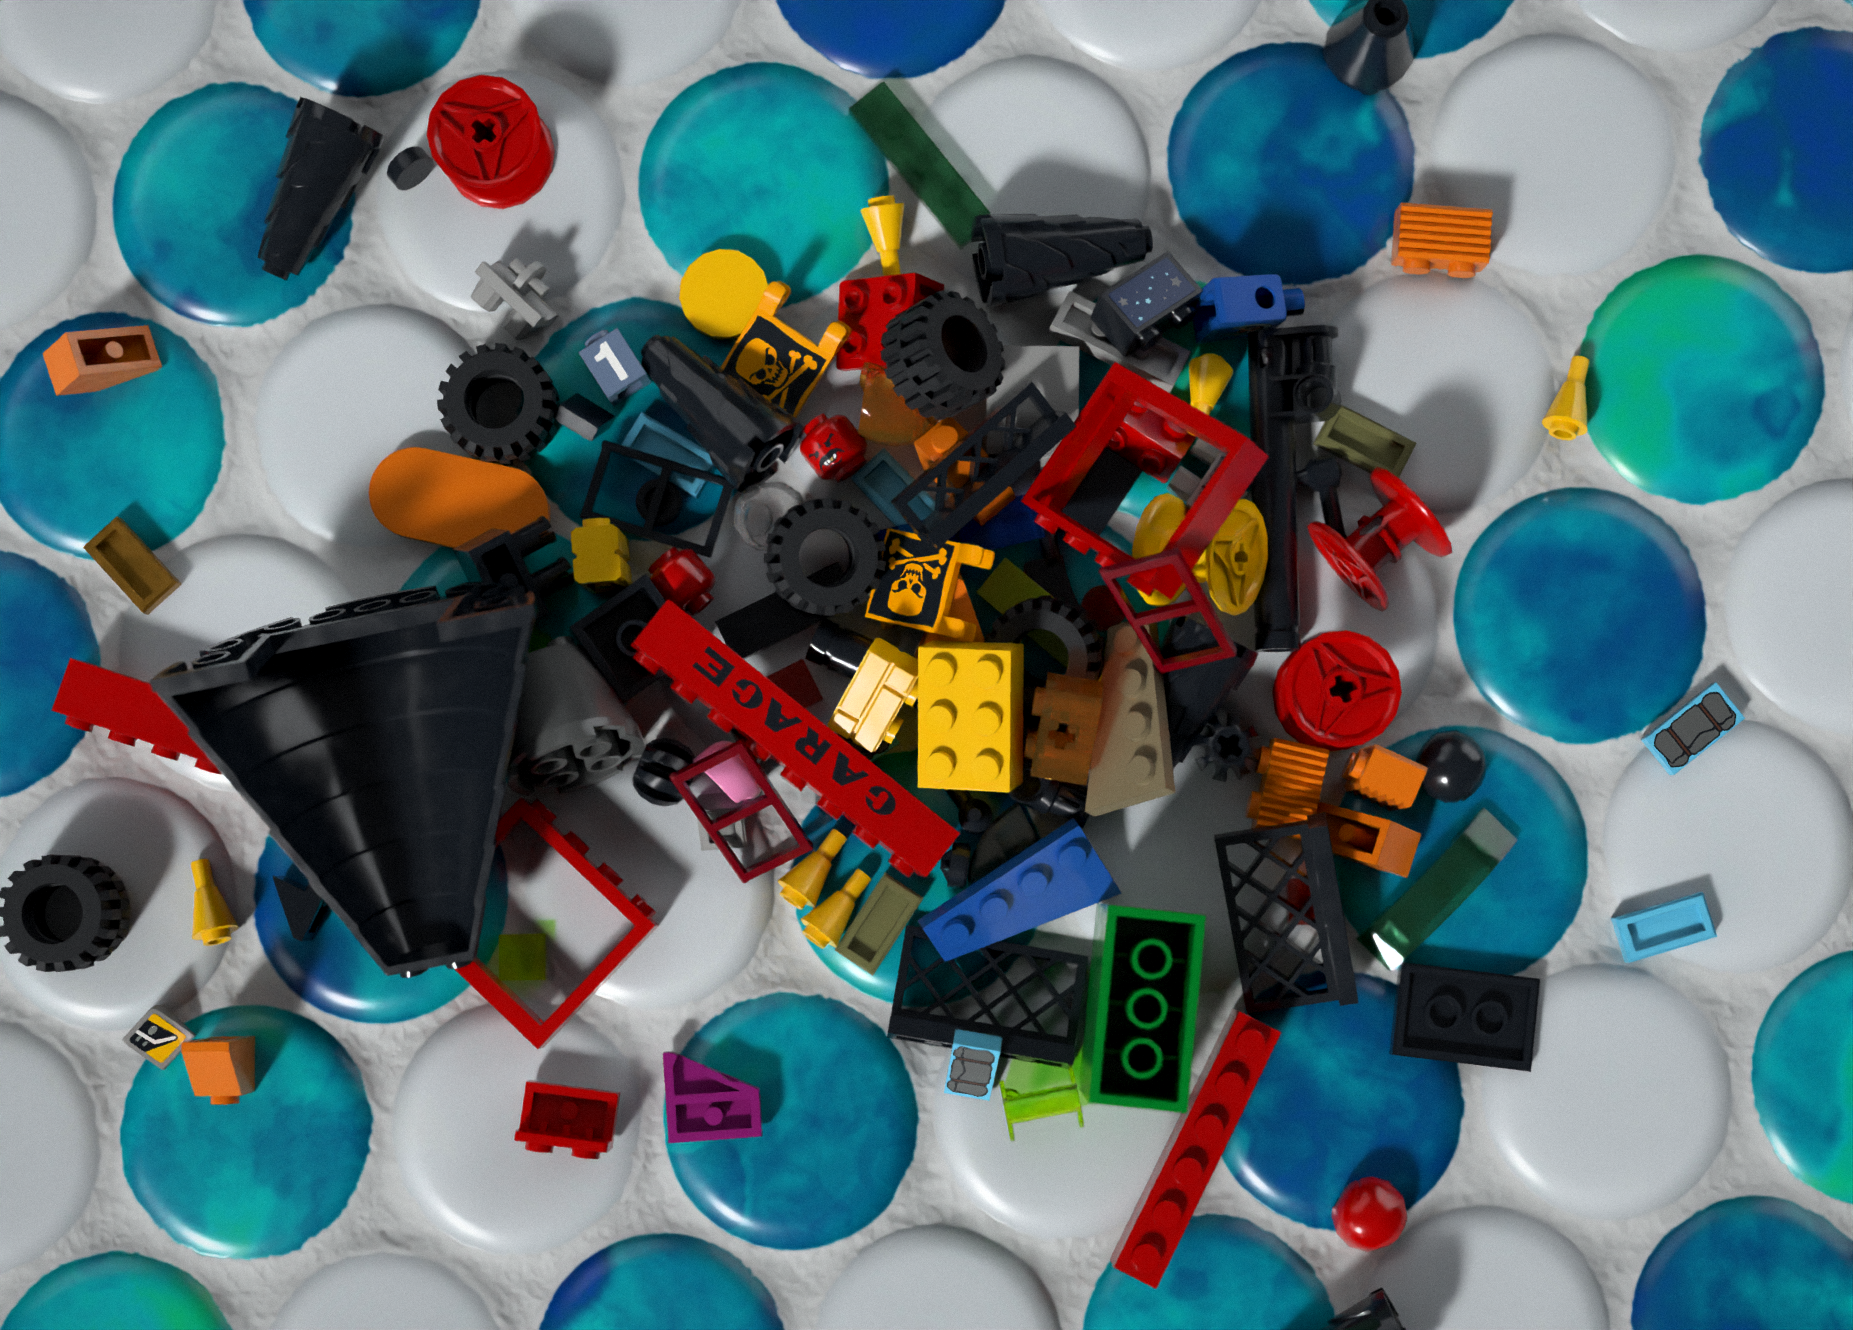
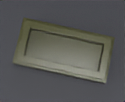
[1313,405,1416,478]
[835,872,924,975]

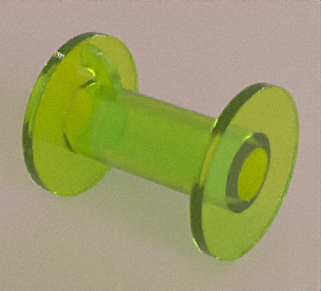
[999,1067,1084,1142]

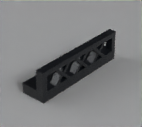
[890,381,1077,548]

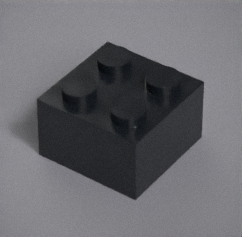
[569,574,666,704]

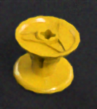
[1132,493,1268,616]

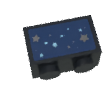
[1090,251,1203,358]

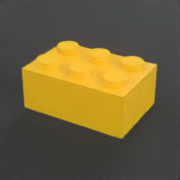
[918,640,1024,792]

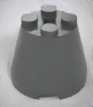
[506,636,645,796]

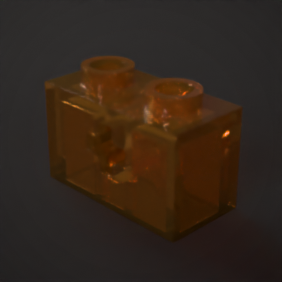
[1023,672,1104,785]

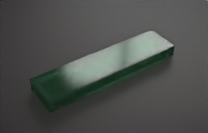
[848,81,991,250]

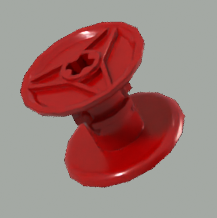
[427,75,555,209]
[1307,467,1452,612]
[1272,630,1402,752]

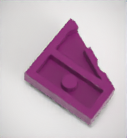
[663,1051,763,1143]

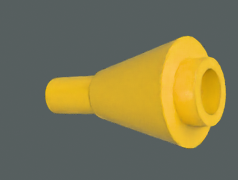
[860,195,904,276]
[1187,353,1233,436]
[1542,356,1590,440]
[777,829,847,910]
[190,859,239,946]
[800,869,871,949]

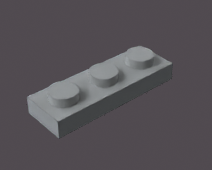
[1048,291,1191,393]

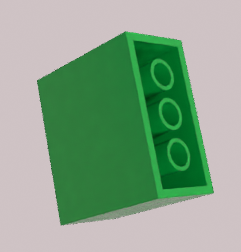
[1078,903,1206,1113]

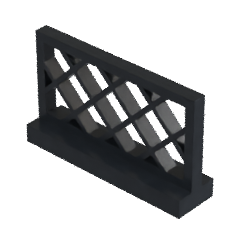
[1214,812,1359,1014]
[887,925,1088,1069]

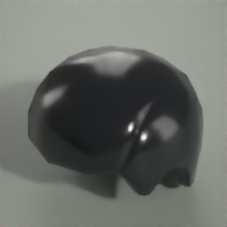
[1416,730,1487,803]

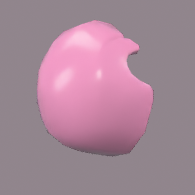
[693,741,761,806]

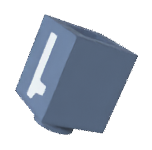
[578,328,652,407]

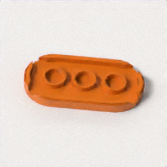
[369,447,551,549]

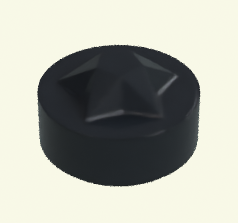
[940,841,971,889]

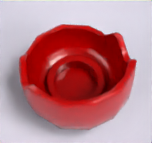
[1332,1177,1408,1252]

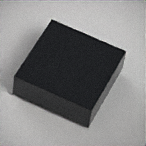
[553,393,615,441]

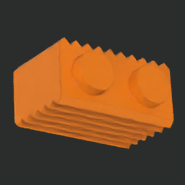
[1391,202,1493,278]
[1245,738,1330,841]
[1341,744,1428,811]

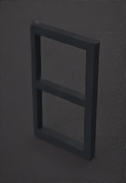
[580,440,735,558]

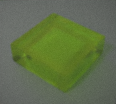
[499,933,547,981]

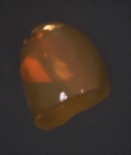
[858,362,939,447]

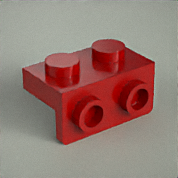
[1105,402,1196,483]
[514,1080,621,1159]

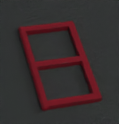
[1099,548,1237,674]
[669,739,813,883]

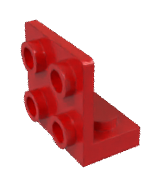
[836,272,945,371]

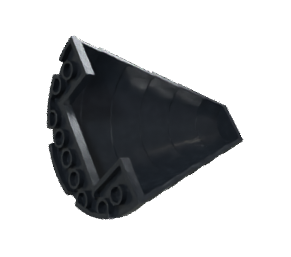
[149,582,538,978]

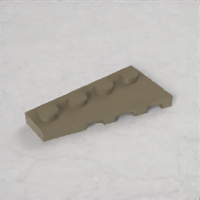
[1085,621,1175,817]

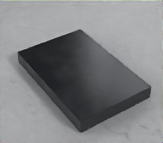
[1389,962,1540,1072]

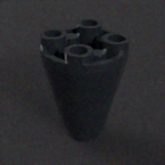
[1323,0,1415,95]

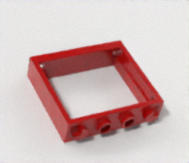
[1021,362,1269,600]
[454,798,659,1049]

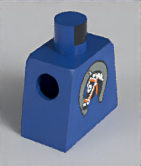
[1192,274,1305,344]

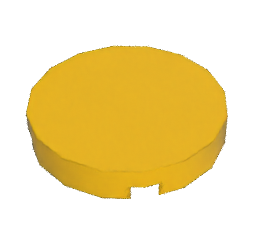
[679,249,768,340]

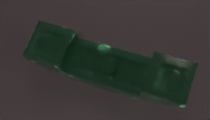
[1355,808,1517,971]

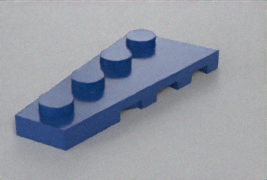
[918,818,1122,962]

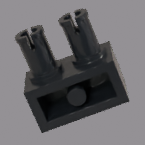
[452,516,576,620]

